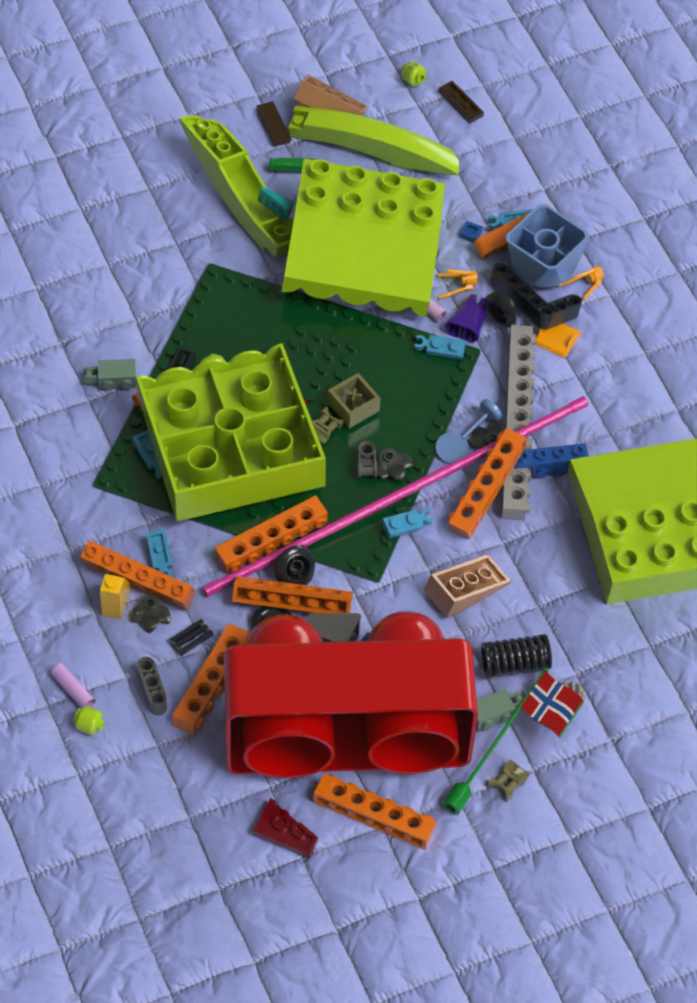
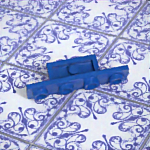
[514,443,589,478]

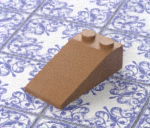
[294,75,369,116]
[423,554,511,618]

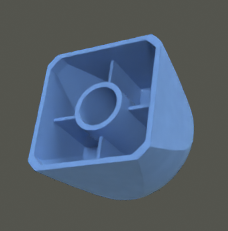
[506,204,589,287]

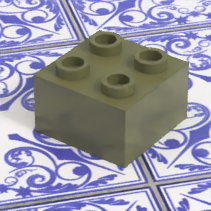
[327,373,381,428]

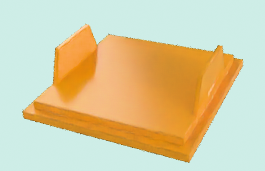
[535,323,581,358]

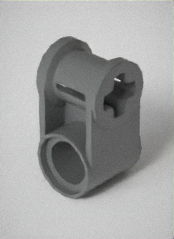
[357,441,377,478]

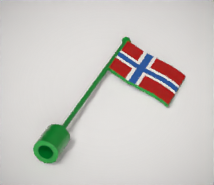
[442,667,584,815]

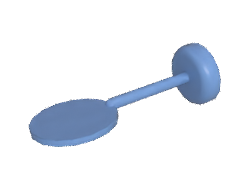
[435,399,502,464]

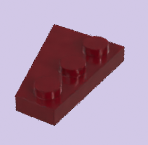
[253,798,318,858]

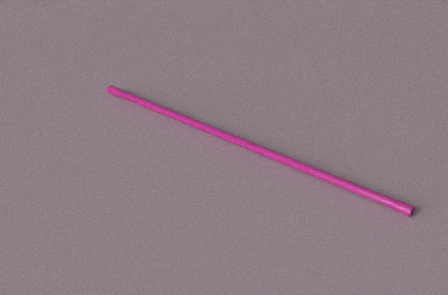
[202,396,589,597]

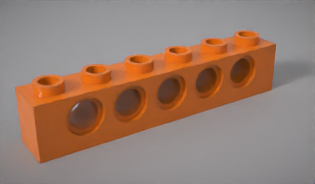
[448,427,527,539]
[215,495,328,574]
[80,540,196,610]
[232,576,353,613]
[172,623,250,735]
[313,773,437,850]

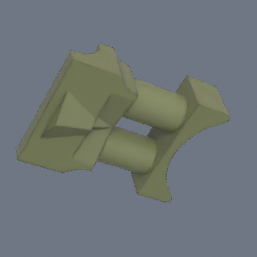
[312,407,344,445]
[488,759,530,802]

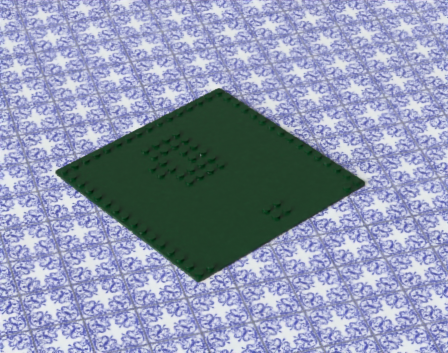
[94,264,481,583]

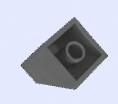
[306,613,361,642]

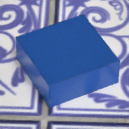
[459,221,483,243]

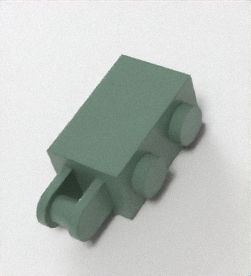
[83,359,136,390]
[476,689,523,732]

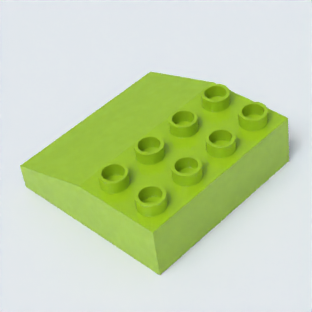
[281,158,445,317]
[136,343,326,522]
[568,438,697,605]

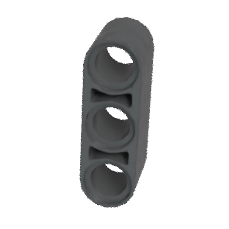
[137,657,167,715]

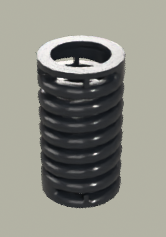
[481,634,552,678]

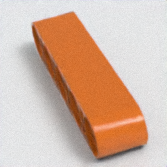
[473,203,550,259]

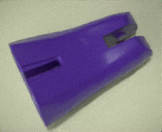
[445,294,487,343]

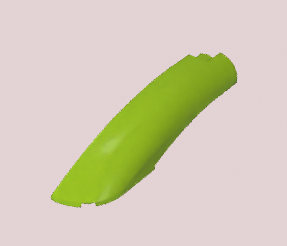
[288,105,459,176]
[179,116,293,258]

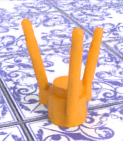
[558,266,604,300]
[437,269,478,300]

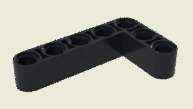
[490,263,582,330]

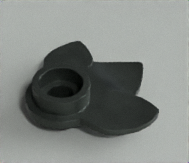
[468,421,502,448]
[377,448,414,482]
[131,595,171,633]

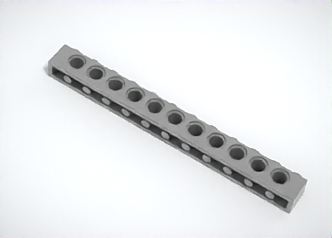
[502,325,536,521]

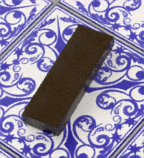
[438,81,484,124]
[257,101,291,147]

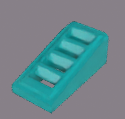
[258,187,294,221]

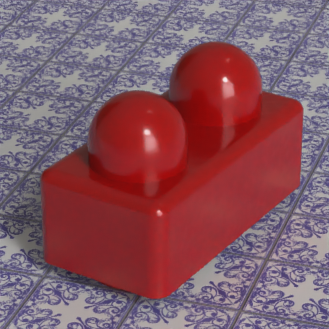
[224,611,478,778]

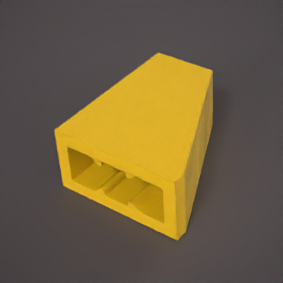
[100,574,131,619]

